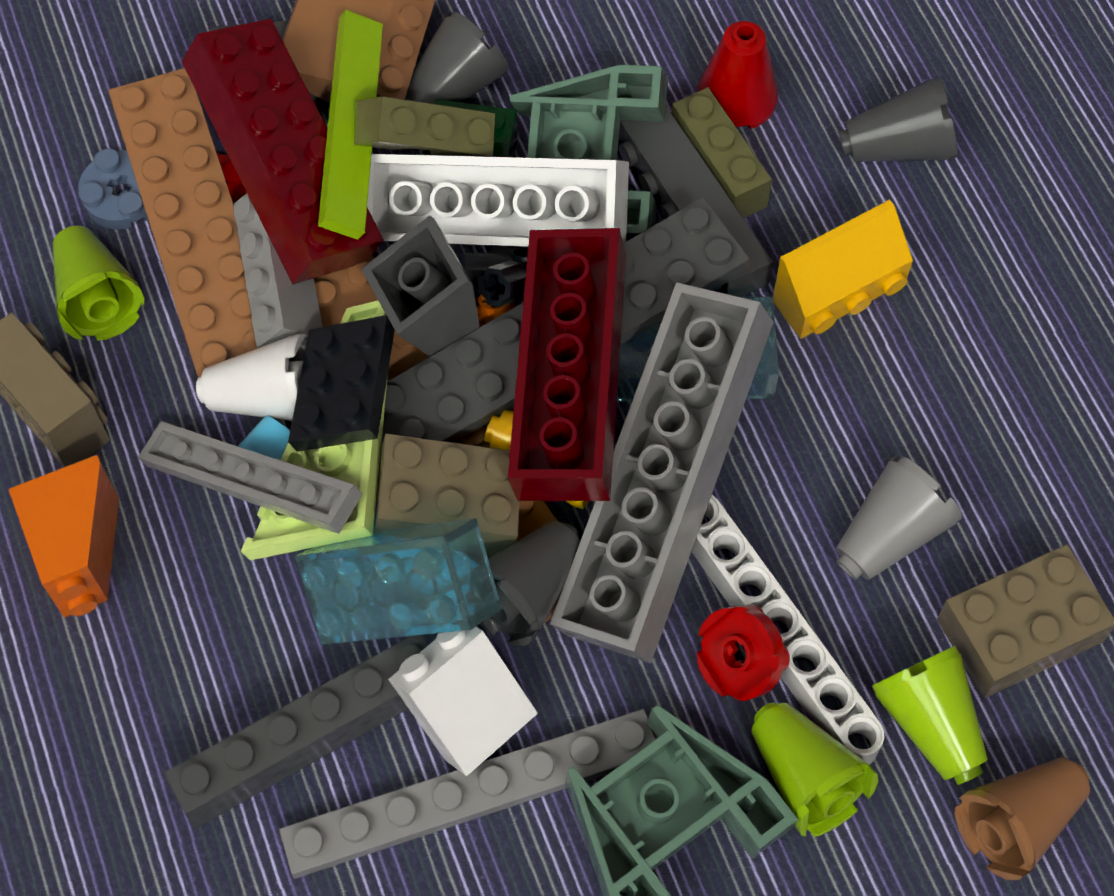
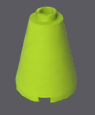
[53,226,145,341]
[872,646,988,785]
[751,702,879,837]

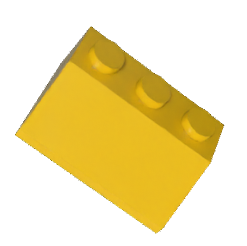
[772,199,913,339]

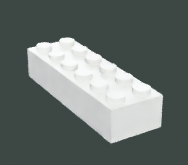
[367,154,629,246]

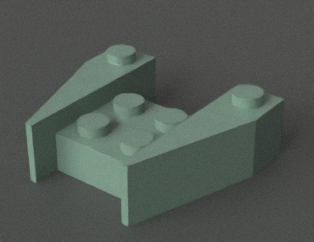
[510,65,668,242]
[565,705,798,896]

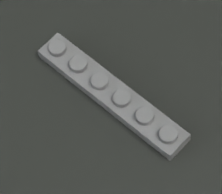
[138,421,363,534]

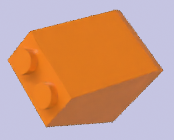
[8,455,119,618]

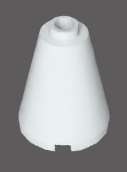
[196,333,307,421]

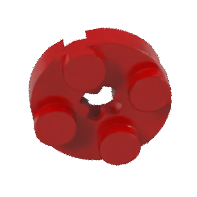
[696,604,790,701]

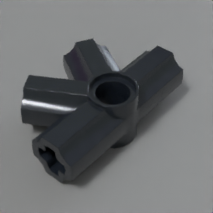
[464,245,528,307]

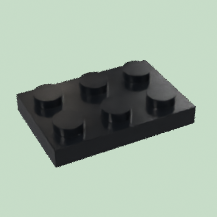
[288,315,395,452]

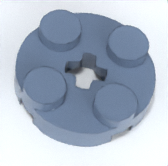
[78,148,148,229]

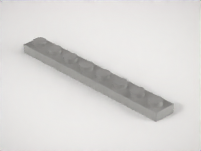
[279,709,655,879]

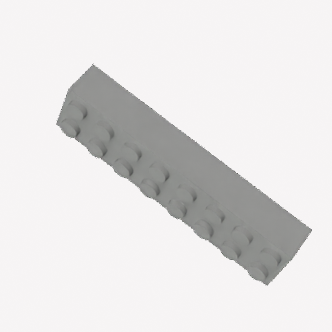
[550,282,773,663]

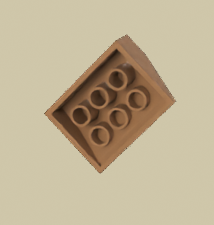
[282,0,435,103]

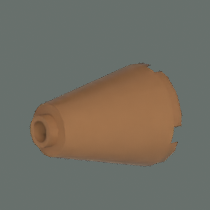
[954,757,1090,880]

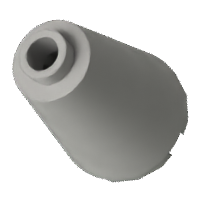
[836,455,962,580]

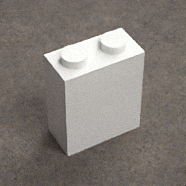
[388,618,538,776]

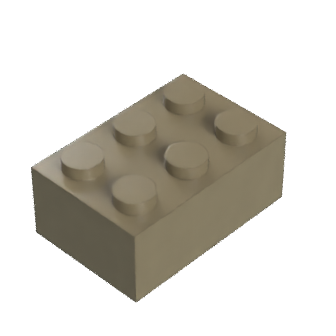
[0,312,110,468]
[370,434,520,556]
[937,544,1114,699]

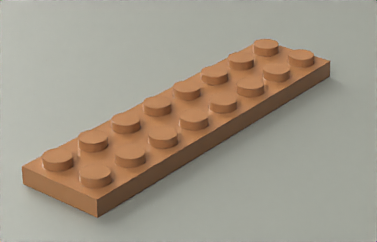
[108,68,257,378]

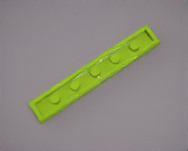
[318,9,383,240]

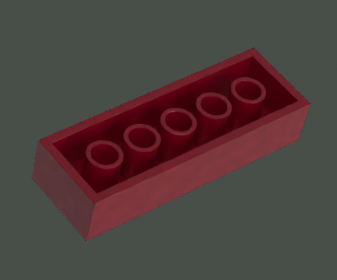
[181,19,384,284]
[508,228,626,501]

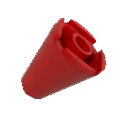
[697,21,778,129]

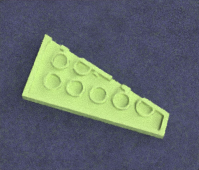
[241,301,388,560]

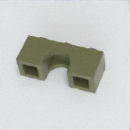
[671,87,772,218]
[354,97,495,157]

